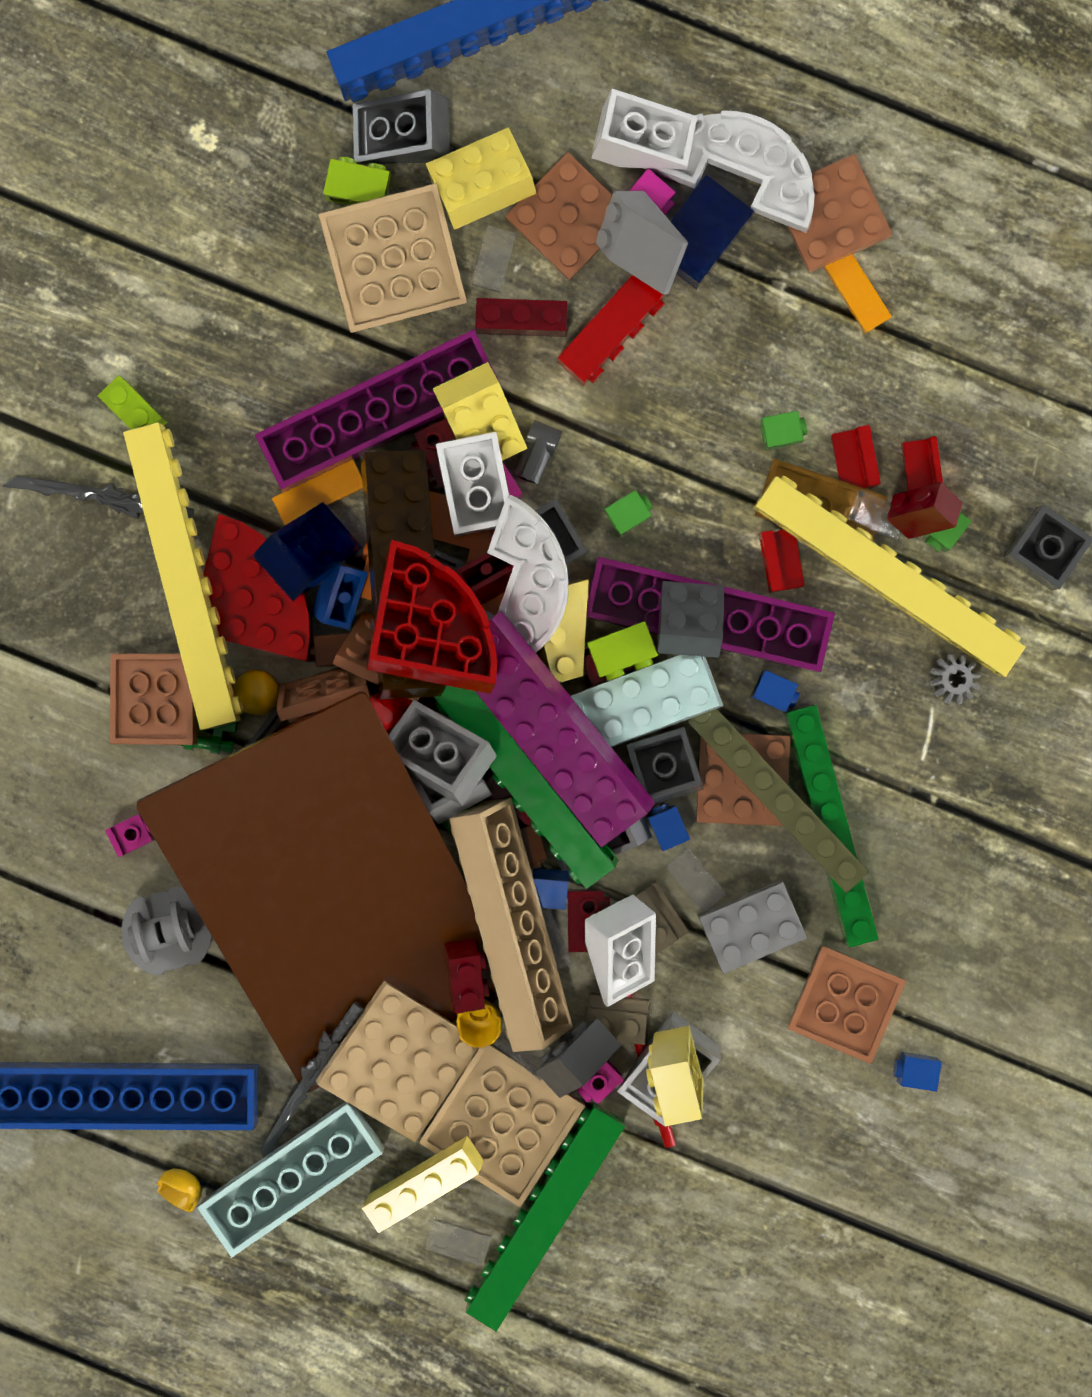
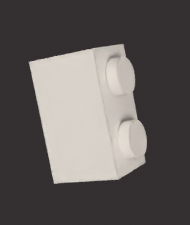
[591,89,698,170]
[436,432,509,537]
[585,894,656,1007]

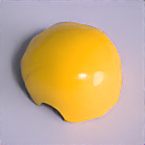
[233,670,279,716]
[456,999,502,1048]
[156,1168,202,1213]

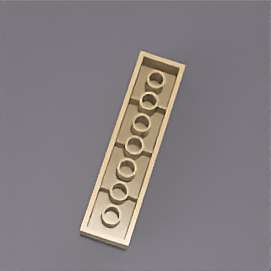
[449,797,573,1052]

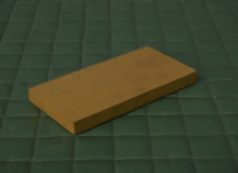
[754,458,888,542]

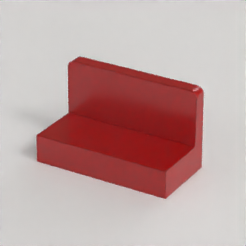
[831,425,881,489]
[901,436,943,491]
[758,530,804,593]

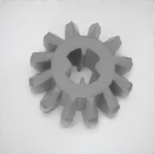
[929,654,981,705]

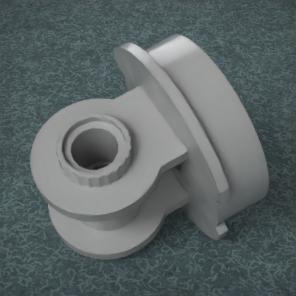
[121,887,212,975]

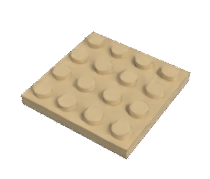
[318,183,467,333]
[315,980,479,1142]
[419,1045,585,1208]

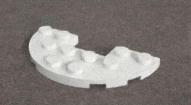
[643,111,815,233]
[484,495,568,653]

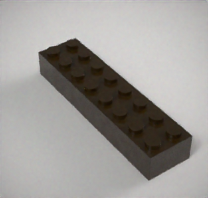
[361,450,446,699]

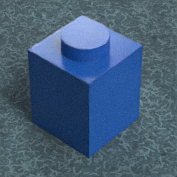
[750,670,800,712]
[647,803,690,851]
[532,868,569,910]
[893,1052,942,1092]

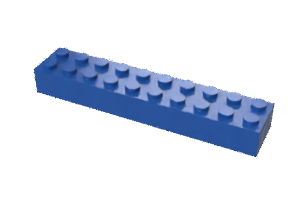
[326,0,609,102]
[0,1062,258,1130]

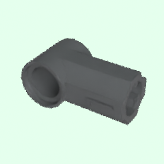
[514,420,563,485]

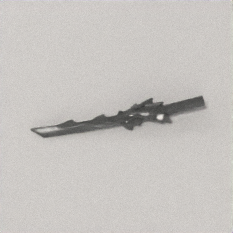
[3,476,194,519]
[261,1002,364,1158]

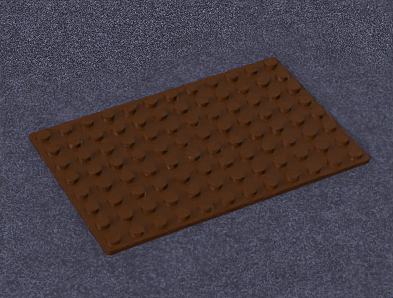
[137,691,498,1092]

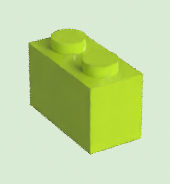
[323,157,392,205]
[98,375,167,430]
[587,621,658,681]

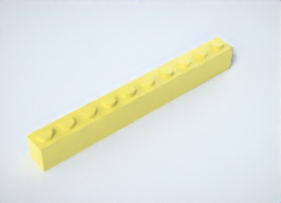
[123,422,243,730]
[753,476,1026,677]

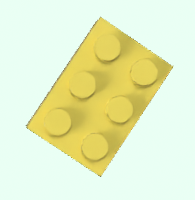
[426,127,537,230]
[433,362,528,461]
[646,1025,704,1126]

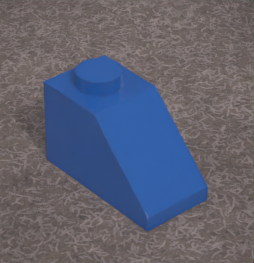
[311,564,368,630]

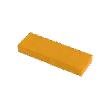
[823,254,892,334]
[272,459,363,526]

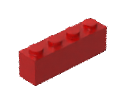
[557,275,665,386]

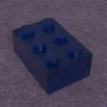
[670,174,754,290]
[253,502,362,601]

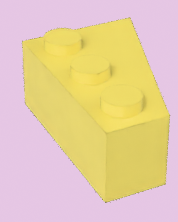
[539,579,589,683]

